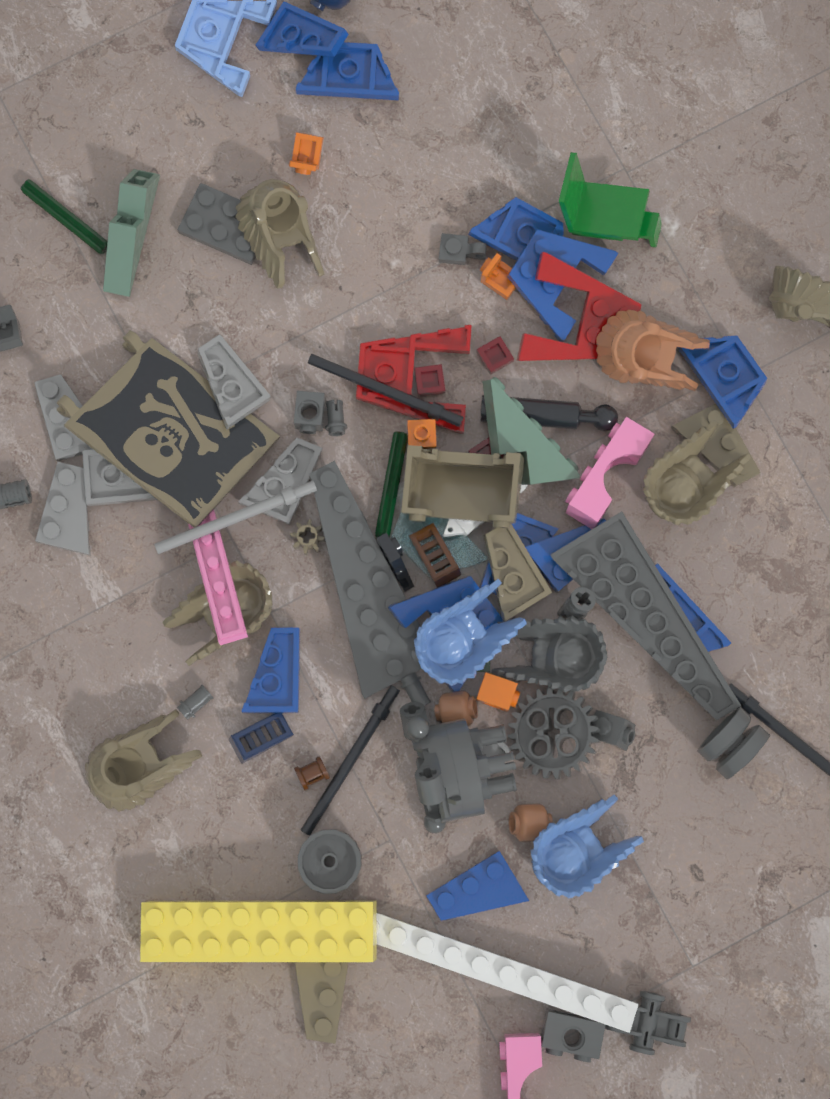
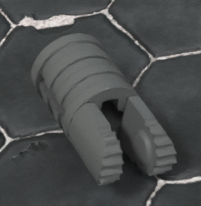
[0,479,32,509]
[558,587,596,620]

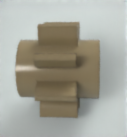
[290,519,325,555]

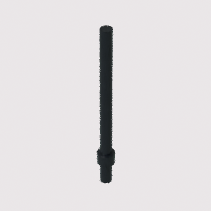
[308,354,464,427]
[729,683,830,776]
[300,685,400,836]

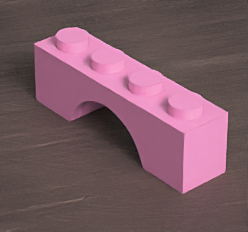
[565,417,655,529]
[499,1033,542,1099]

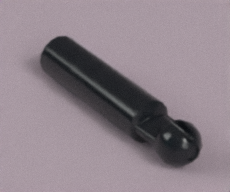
[480,395,618,431]

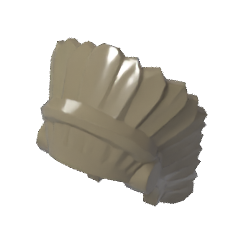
[235,179,324,288]
[768,266,830,327]
[643,420,751,525]
[163,560,272,666]
[85,709,202,812]

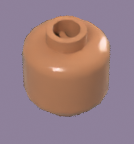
[434,690,478,727]
[509,803,553,842]

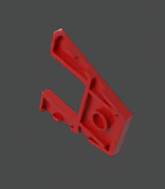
[516,252,642,361]
[356,325,472,434]

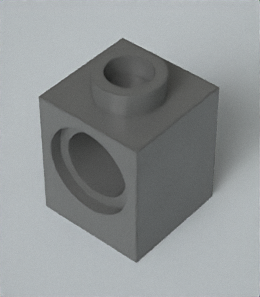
[294,391,326,434]

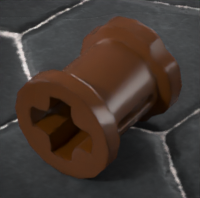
[294,756,330,791]

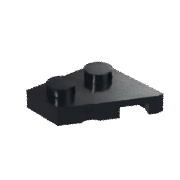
[377,533,414,592]

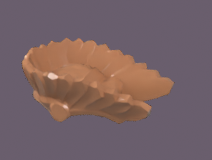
[596,309,710,391]

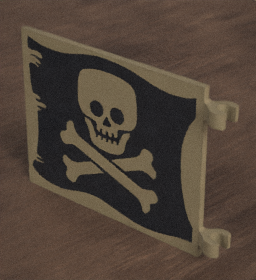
[57,330,280,528]

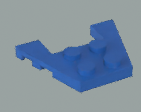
[507,229,618,342]
[388,576,503,692]

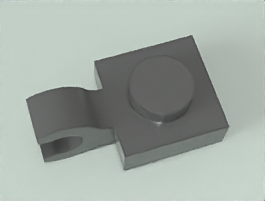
[439,233,487,265]

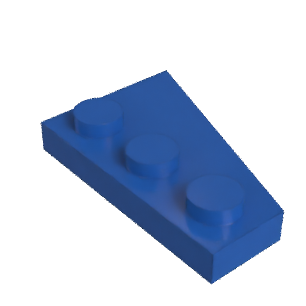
[255,1,349,57]
[525,518,606,592]
[426,851,529,921]

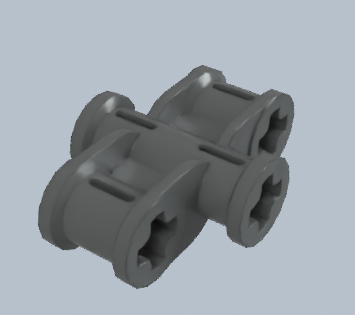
[605,991,691,1055]

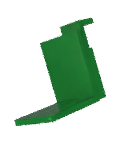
[559,152,662,248]

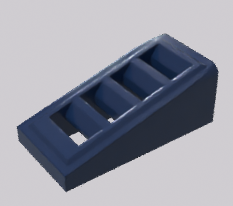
[229,713,294,764]

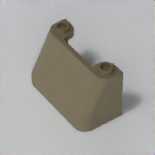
[401,445,524,529]

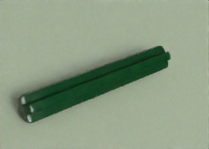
[20,179,108,254]
[375,431,408,538]

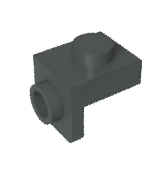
[0,305,23,352]
[592,710,636,751]

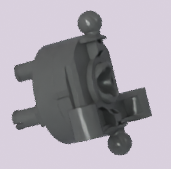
[400,702,517,834]

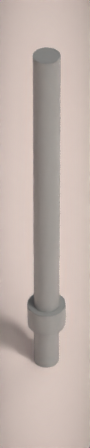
[154,480,317,554]

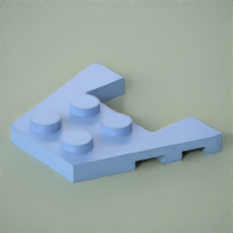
[175,0,277,97]

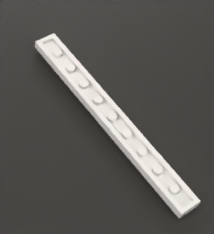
[376,912,638,1033]

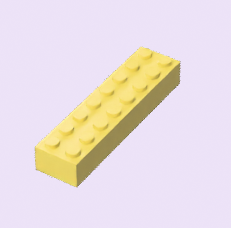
[140,900,377,962]

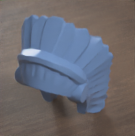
[414,579,527,686]
[531,795,644,899]

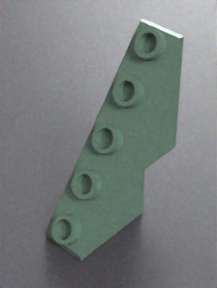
[103,169,160,297]
[482,377,580,485]

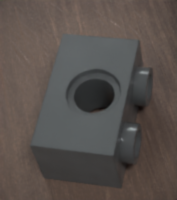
[541,1008,606,1063]

